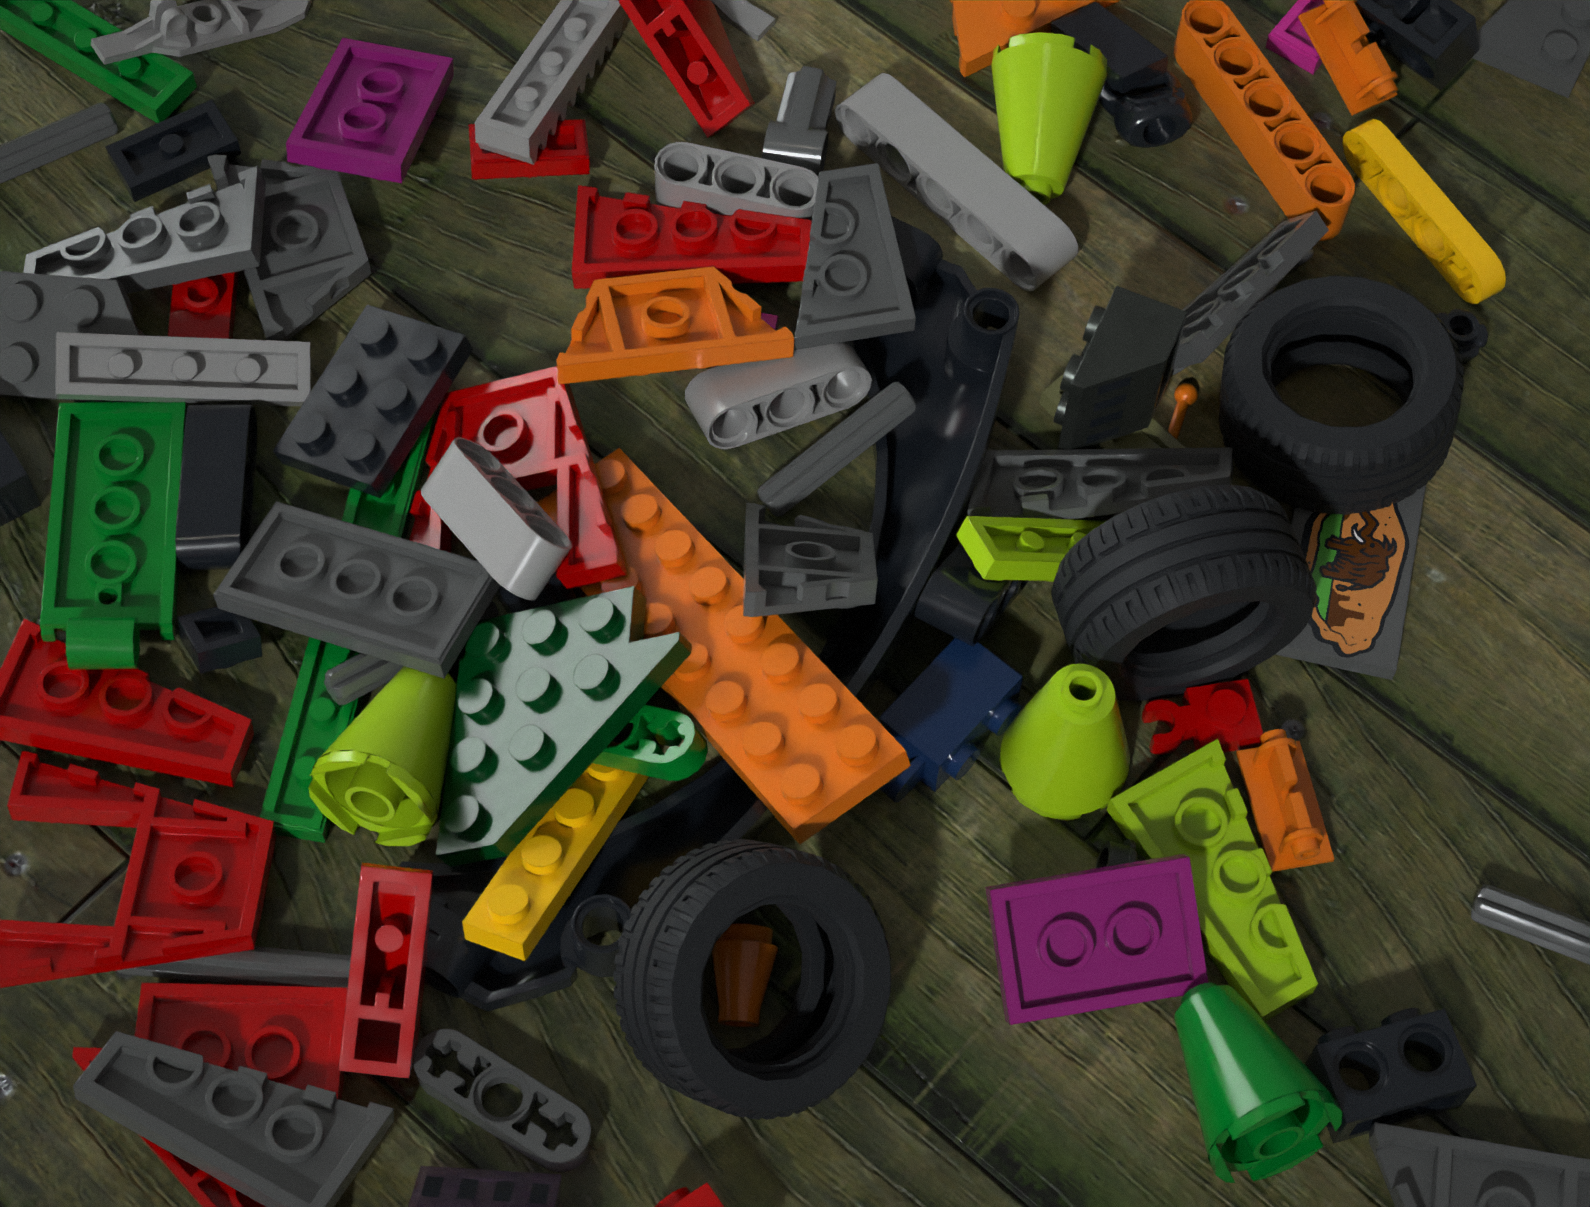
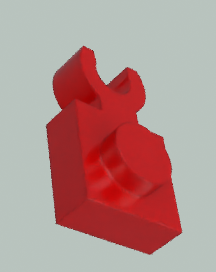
[1141,679,1263,755]

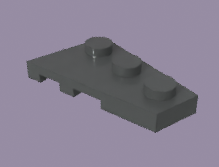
[794,163,916,350]

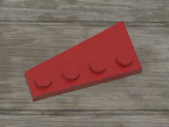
[572,185,812,289]
[0,618,254,787]

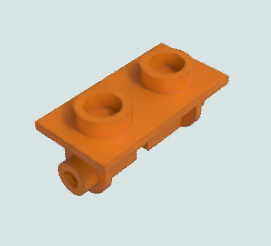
[1298,0,1398,116]
[1236,729,1335,872]

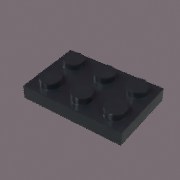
[273,305,473,498]

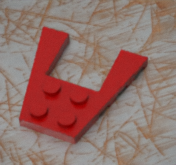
[409,366,627,589]
[0,751,277,988]

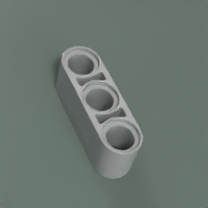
[654,142,818,220]
[685,341,872,449]
[421,437,572,600]

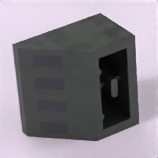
[1053,286,1187,450]

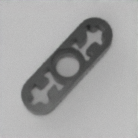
[413,1029,592,1172]

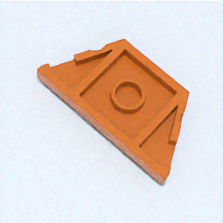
[949,0,1120,77]
[556,267,794,385]

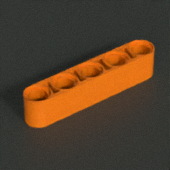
[1174,0,1355,241]

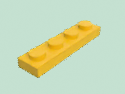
[462,741,649,961]

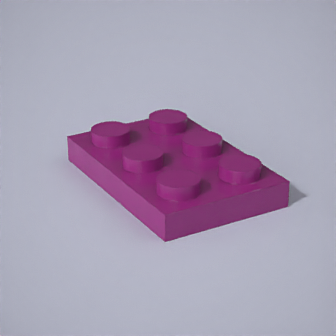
[286,37,454,184]
[985,854,1208,1025]

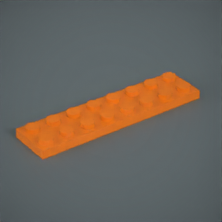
[537,448,911,845]

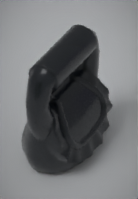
[1098,70,1193,148]

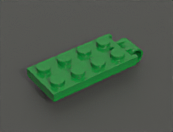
[40,402,187,670]

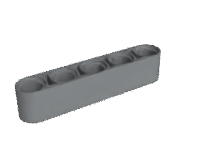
[835,73,1078,292]

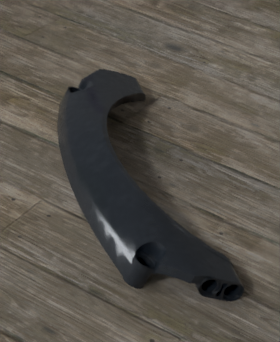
[353,216,1020,1011]

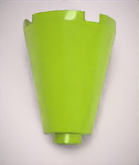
[991,32,1108,205]
[999,664,1130,821]
[308,666,457,847]

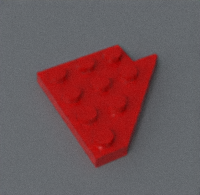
[72,982,347,1207]

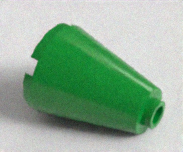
[1174,982,1342,1183]

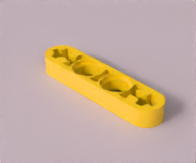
[1342,119,1506,304]

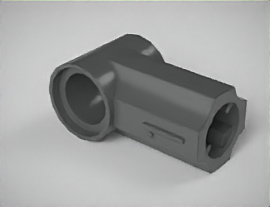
[762,66,837,176]

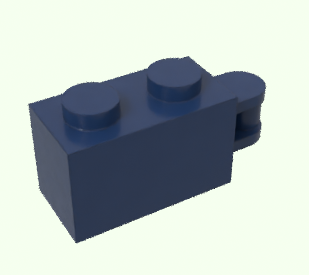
[878,638,1023,803]

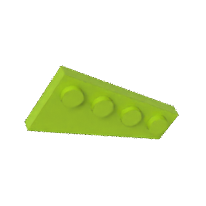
[1106,739,1318,1022]

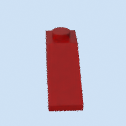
[618,0,755,138]
[338,862,433,1079]

